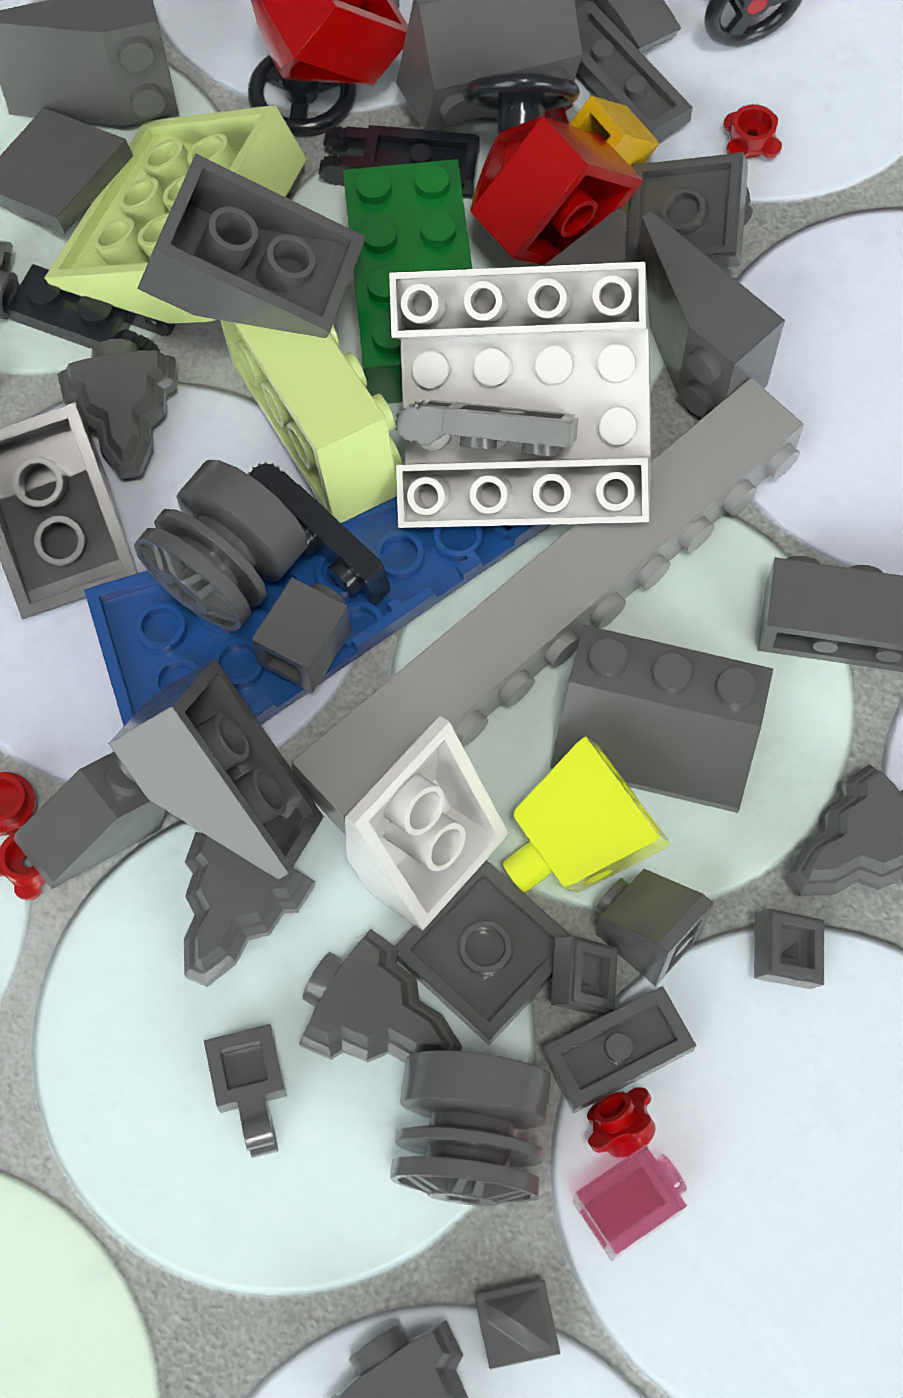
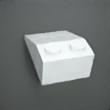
[345,716,509,930]

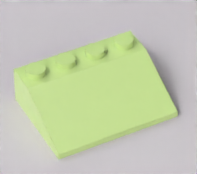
[45,105,307,324]

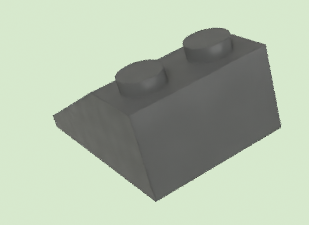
[0,0,179,126]
[137,153,366,338]
[636,210,785,416]
[0,403,138,619]
[108,658,324,880]

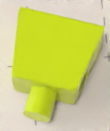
[502,736,672,893]

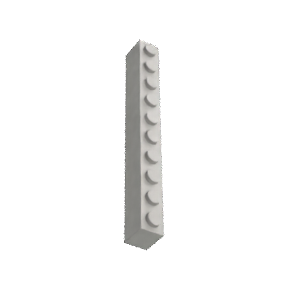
[291,378,804,836]

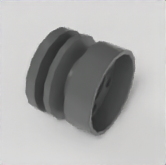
[134,460,308,631]
[390,1051,551,1206]

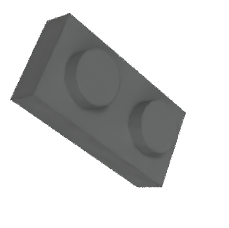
[542,986,697,1113]

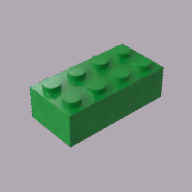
[343,159,472,404]

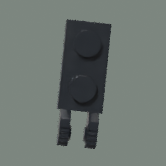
[318,125,480,195]
[6,264,176,352]
[248,462,390,606]

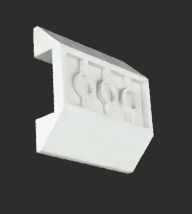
[389,262,651,528]

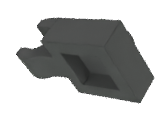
[204,1024,287,1158]

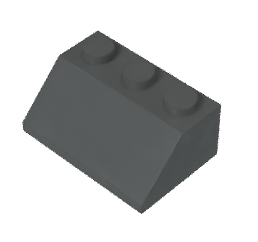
[396,0,583,132]
[550,624,774,813]

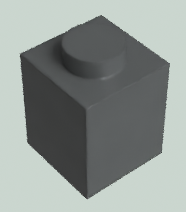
[252,577,351,693]

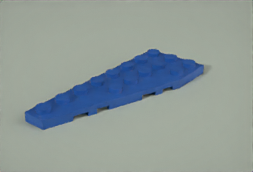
[84,496,552,726]

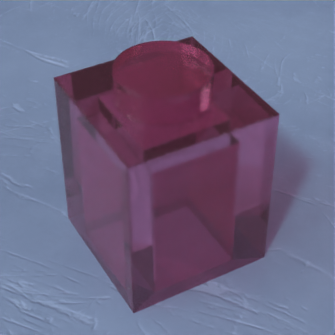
[572,1145,687,1262]

